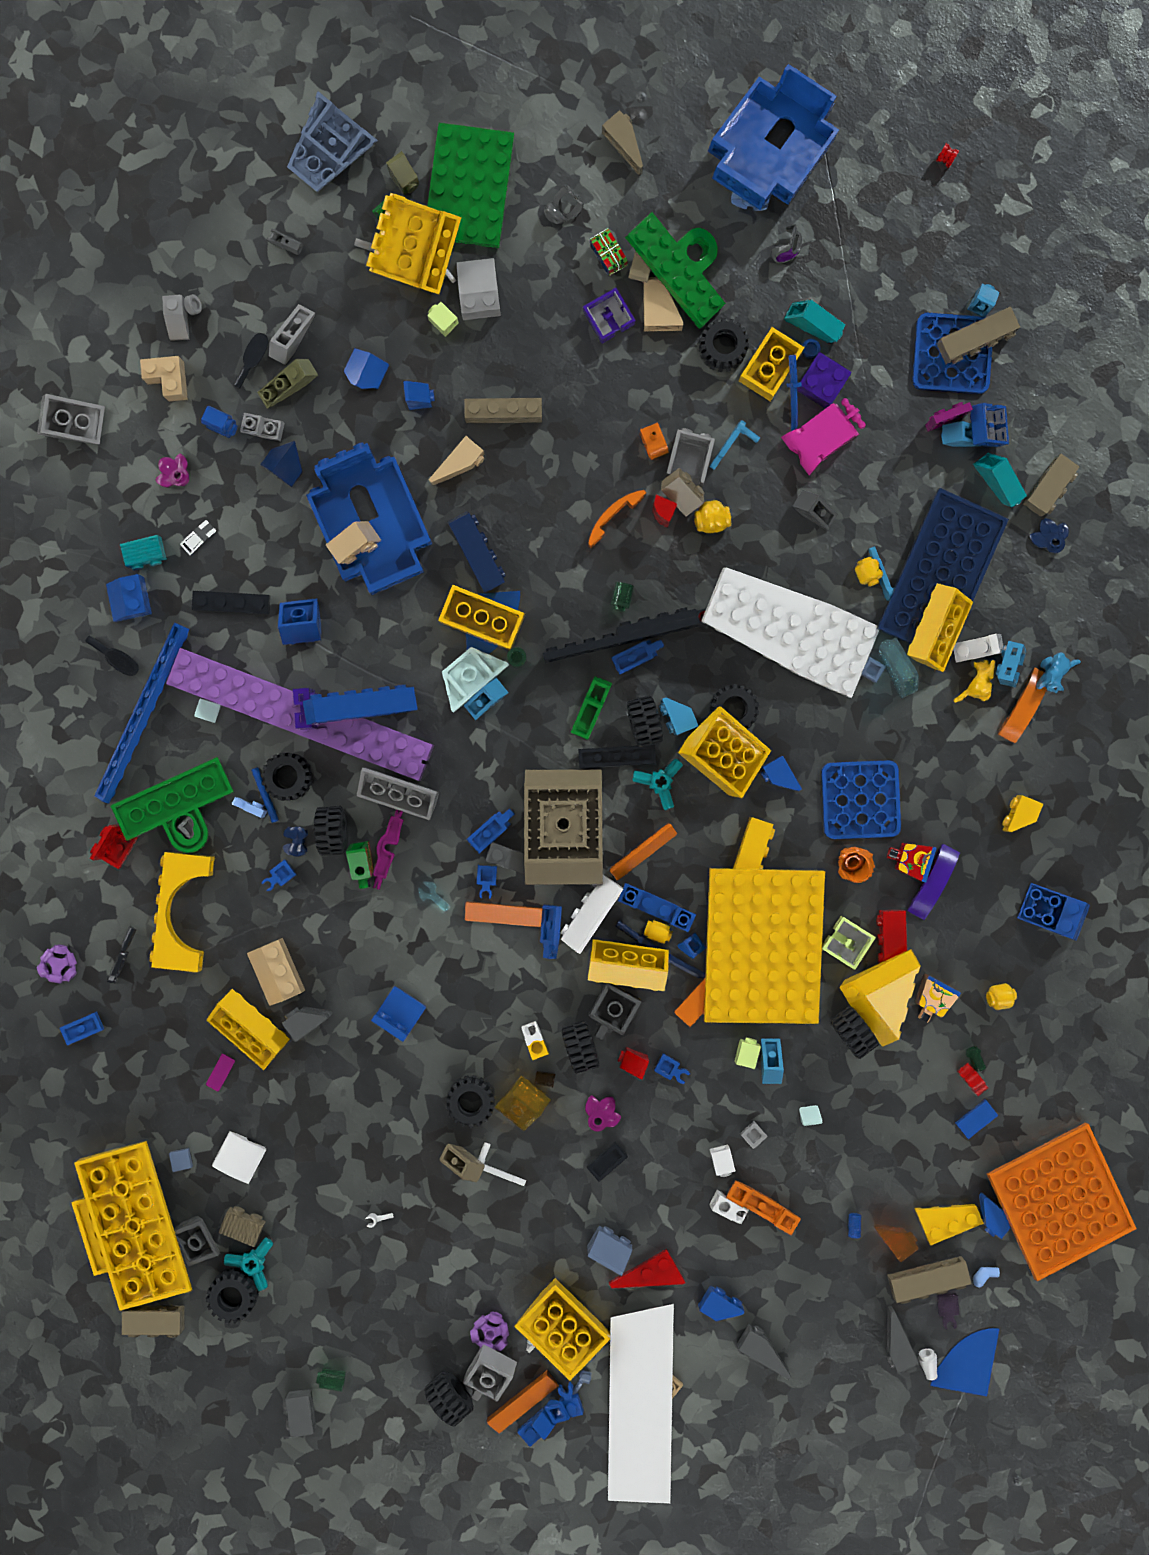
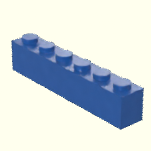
[303,685,418,725]

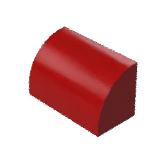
[653,494,677,528]

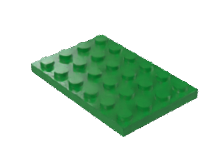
[427,123,515,248]

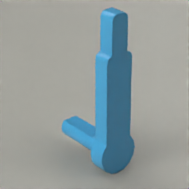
[709,419,760,470]
[868,546,894,601]

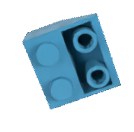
[659,697,698,736]

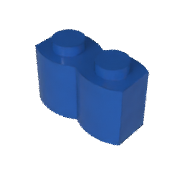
[201,406,238,438]

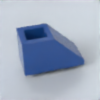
[698,1285,745,1321]

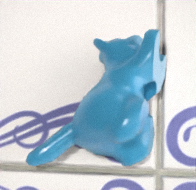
[1036,652,1081,693]

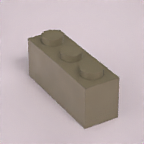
[1023,454,1080,517]
[122,1305,185,1338]

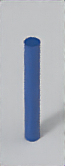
[251,767,279,823]

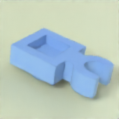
[232,797,267,818]

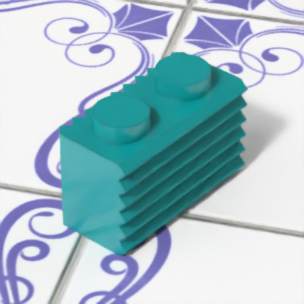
[120,535,167,571]

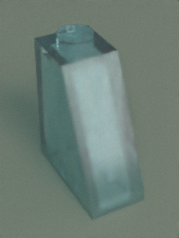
[879,638,919,699]

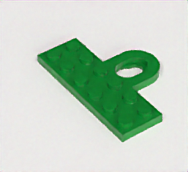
[625,212,726,329]
[111,757,234,853]

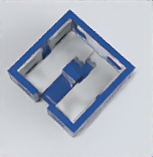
[970,403,1009,447]

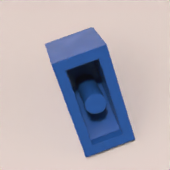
[403,381,435,410]
[760,756,802,791]
[979,1192,1011,1239]

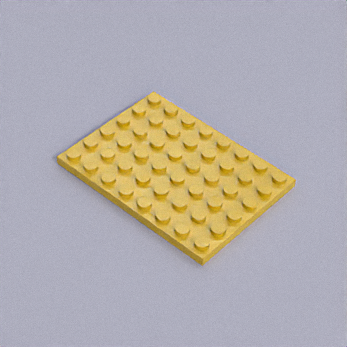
[704,868,825,1024]

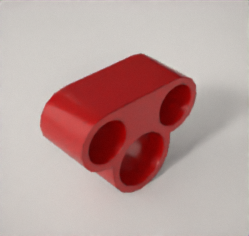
[957,1063,988,1096]

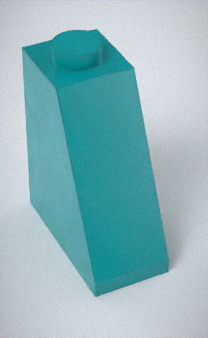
[784,300,845,343]
[973,453,1027,507]

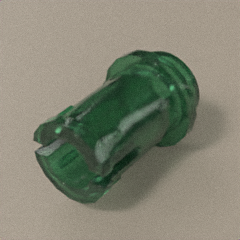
[966,1046,986,1072]

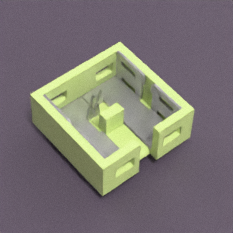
[822,916,876,970]

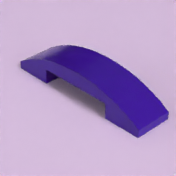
[907,844,960,920]

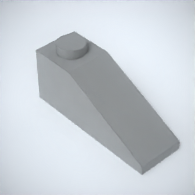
[269,304,315,365]

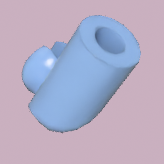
[973,1267,1000,1288]

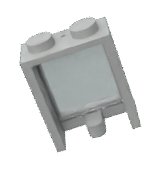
[665,428,715,488]

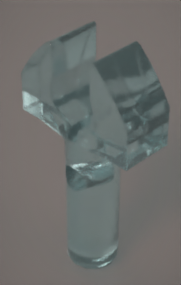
[418,882,450,911]

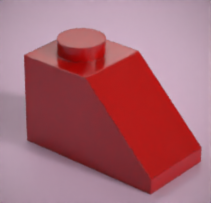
[617,1047,649,1079]

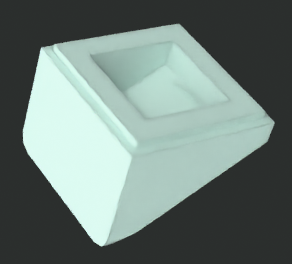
[194,698,221,723]
[799,1105,822,1126]

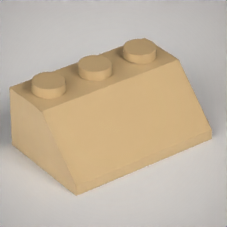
[247,938,305,1006]

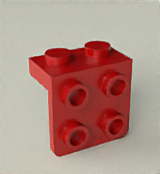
[90,824,139,869]

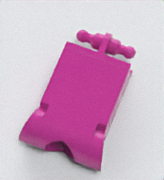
[781,398,866,476]

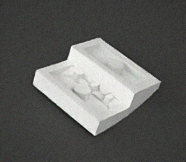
[212,1131,266,1184]

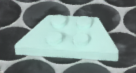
[442,647,509,713]

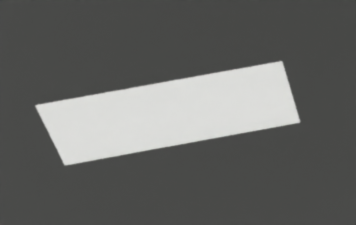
[608,1304,674,1503]

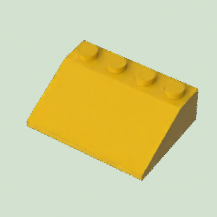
[678,706,771,798]
[514,1278,611,1381]

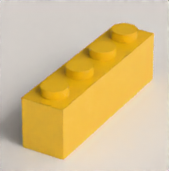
[733,817,775,869]

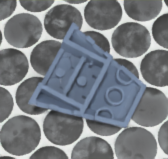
[287,91,378,192]

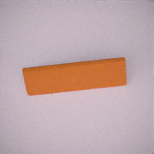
[609,823,677,880]
[465,901,543,927]
[674,979,705,1027]
[487,1370,559,1433]

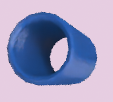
[848,1213,862,1238]

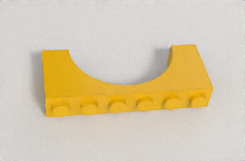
[150,851,215,972]

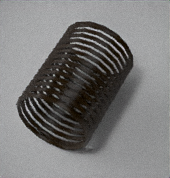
[534,1071,556,1088]

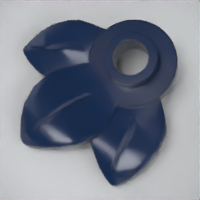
[1030,518,1069,553]

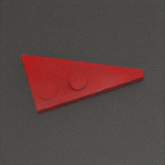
[609,1249,685,1288]

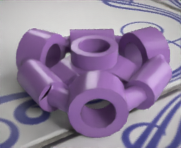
[37,945,77,984]
[470,1312,509,1352]

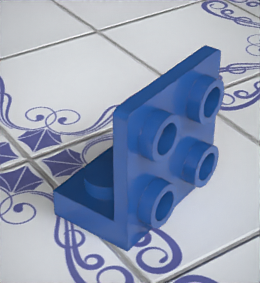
[371,986,426,1042]

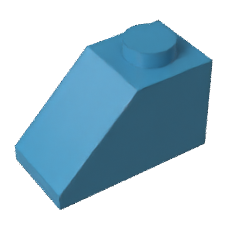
[967,283,999,317]
[941,421,978,447]
[464,678,509,720]
[761,1039,784,1084]

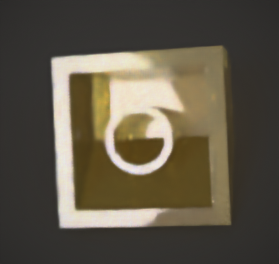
[495,1076,551,1131]

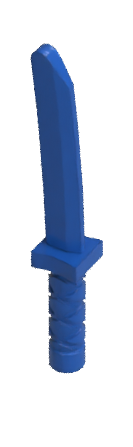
[786,355,802,431]

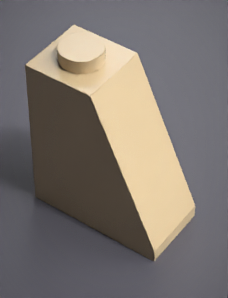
[643,277,683,331]

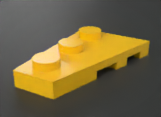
[914,1204,984,1246]

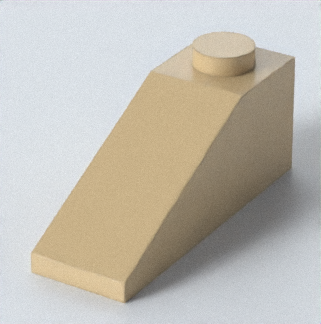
[429,436,485,486]

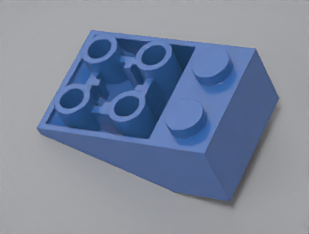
[1018,883,1090,941]

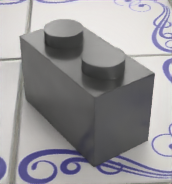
[283,1389,317,1437]

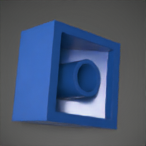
[106,574,152,622]
[278,598,321,645]

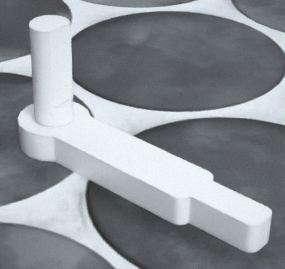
[478,1142,526,1186]

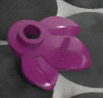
[155,454,189,488]
[585,1095,621,1132]

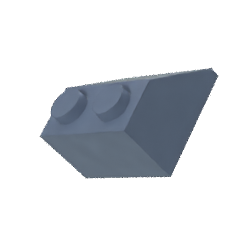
[587,1226,633,1276]

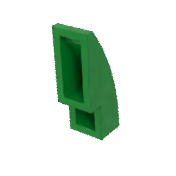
[571,676,612,740]

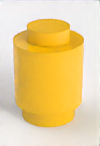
[643,920,673,944]

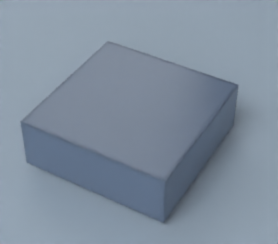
[861,657,886,683]
[169,1148,193,1172]

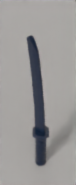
[615,920,705,978]

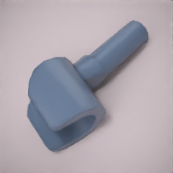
[572,1370,592,1395]

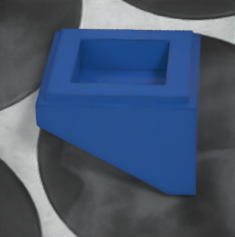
[677,933,706,959]
[545,1400,570,1424]

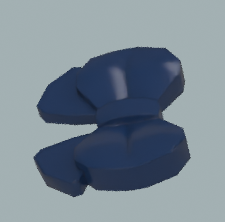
[283,826,308,857]

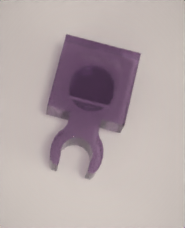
[937,1293,959,1329]

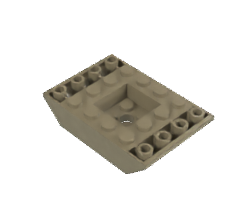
[524,769,603,885]

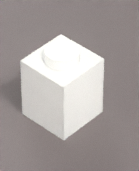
[710,1145,735,1177]

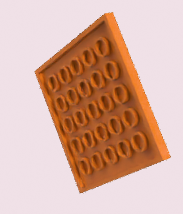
[987,1123,1137,1281]

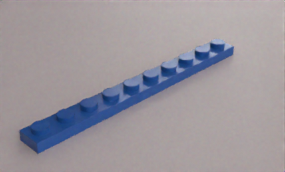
[94,622,189,804]

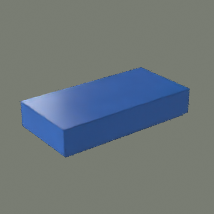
[955,1099,998,1139]

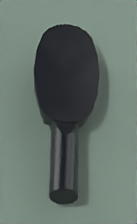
[234,333,269,389]
[85,636,139,676]
[107,926,137,984]

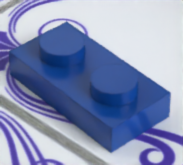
[60,1012,104,1045]

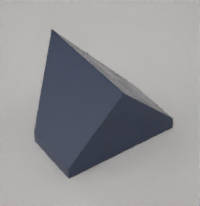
[260,441,303,487]

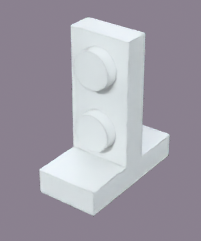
[953,634,1003,663]

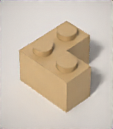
[140,356,188,402]
[326,521,381,565]

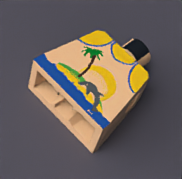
[915,974,961,1023]

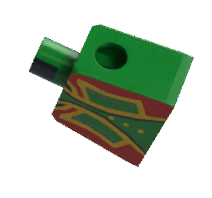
[346,841,374,889]

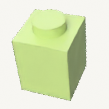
[427,302,459,337]
[735,1037,761,1069]

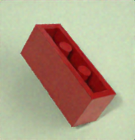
[876,909,907,964]

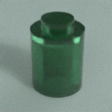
[611,582,634,612]
[507,647,527,668]
[316,1368,346,1392]

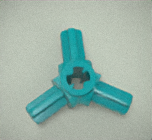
[632,758,683,810]
[224,1238,273,1291]

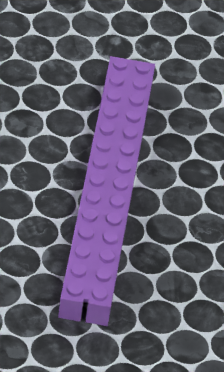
[166,648,434,781]

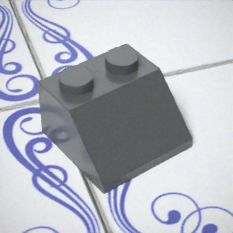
[282,1007,333,1042]
[174,1216,220,1266]

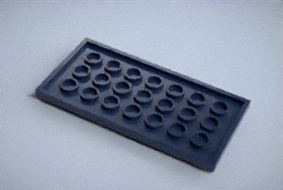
[877,488,1009,644]

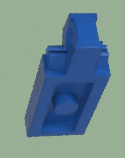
[611,640,664,675]
[466,809,515,853]
[540,905,562,959]

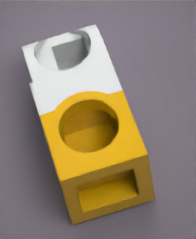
[521,1021,550,1060]

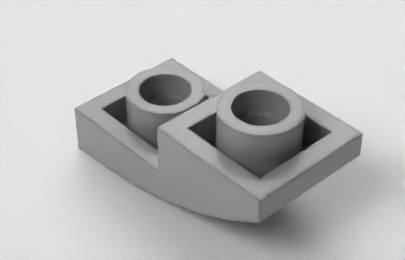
[240,413,285,442]

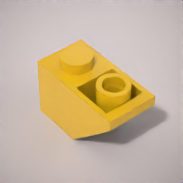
[1002,795,1043,832]

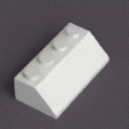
[560,874,623,954]

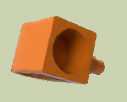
[639,423,669,460]

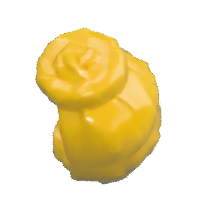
[694,500,731,533]

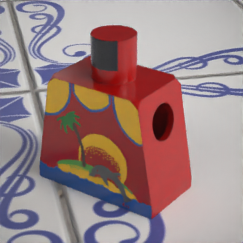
[887,843,937,883]

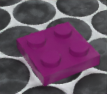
[925,402,973,432]

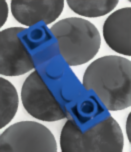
[618,883,696,932]

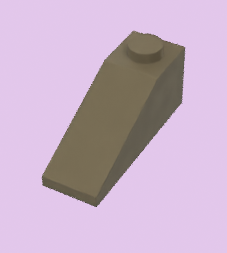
[602,110,643,176]

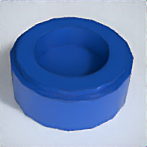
[801,339,821,359]

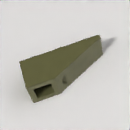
[257,359,318,409]

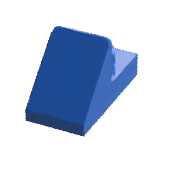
[517,1405,557,1447]

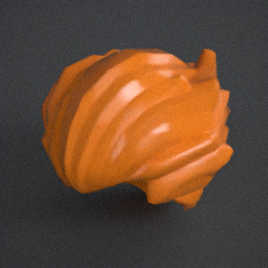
[838,847,875,883]

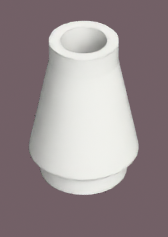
[918,1349,938,1380]

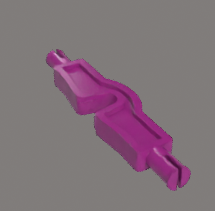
[372,809,404,890]

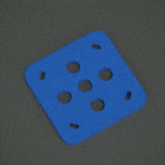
[912,313,992,394]
[821,760,901,839]

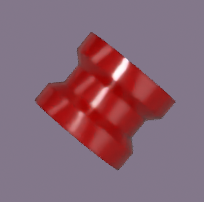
[936,143,959,168]

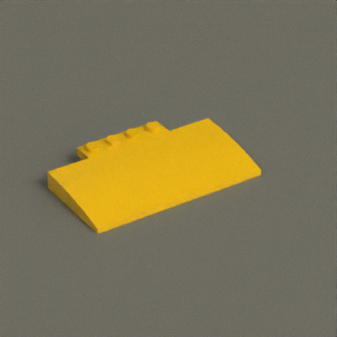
[71,1141,192,1311]

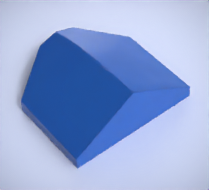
[344,348,389,389]

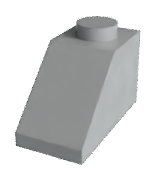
[162,295,190,341]

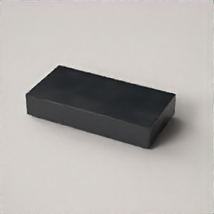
[586,1141,628,1182]

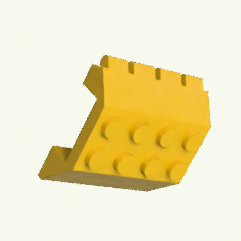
[366,193,461,294]

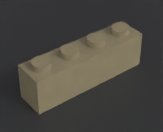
[936,306,1020,364]
[464,398,542,423]
[887,1256,972,1304]

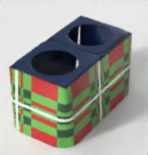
[590,228,628,276]

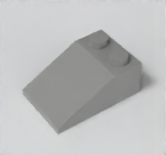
[456,258,501,320]
[37,394,105,445]

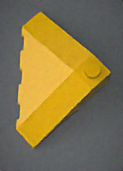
[840,949,921,1047]

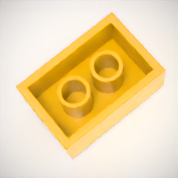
[739,327,805,402]

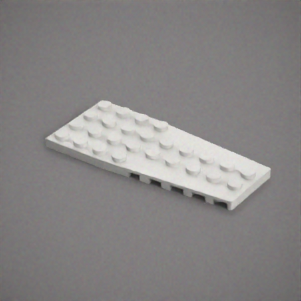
[702,568,879,698]

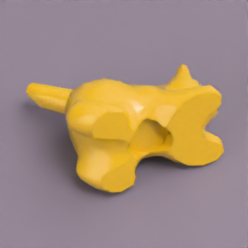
[953,660,995,703]

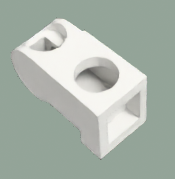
[709,1190,749,1224]

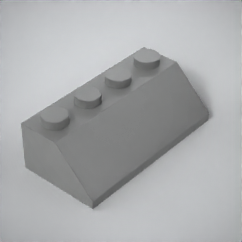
[357,767,439,820]

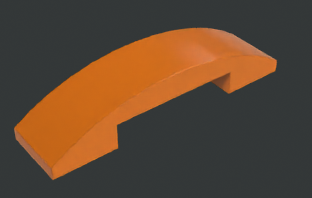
[588,490,646,548]
[998,667,1046,744]
[726,1180,801,1235]

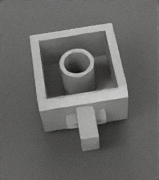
[463,1344,517,1401]

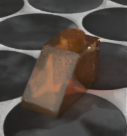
[874,1224,919,1262]

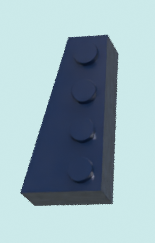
[447,511,506,593]

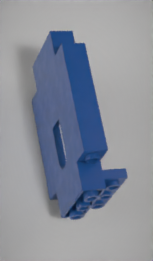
[708,64,839,210]
[306,443,433,595]

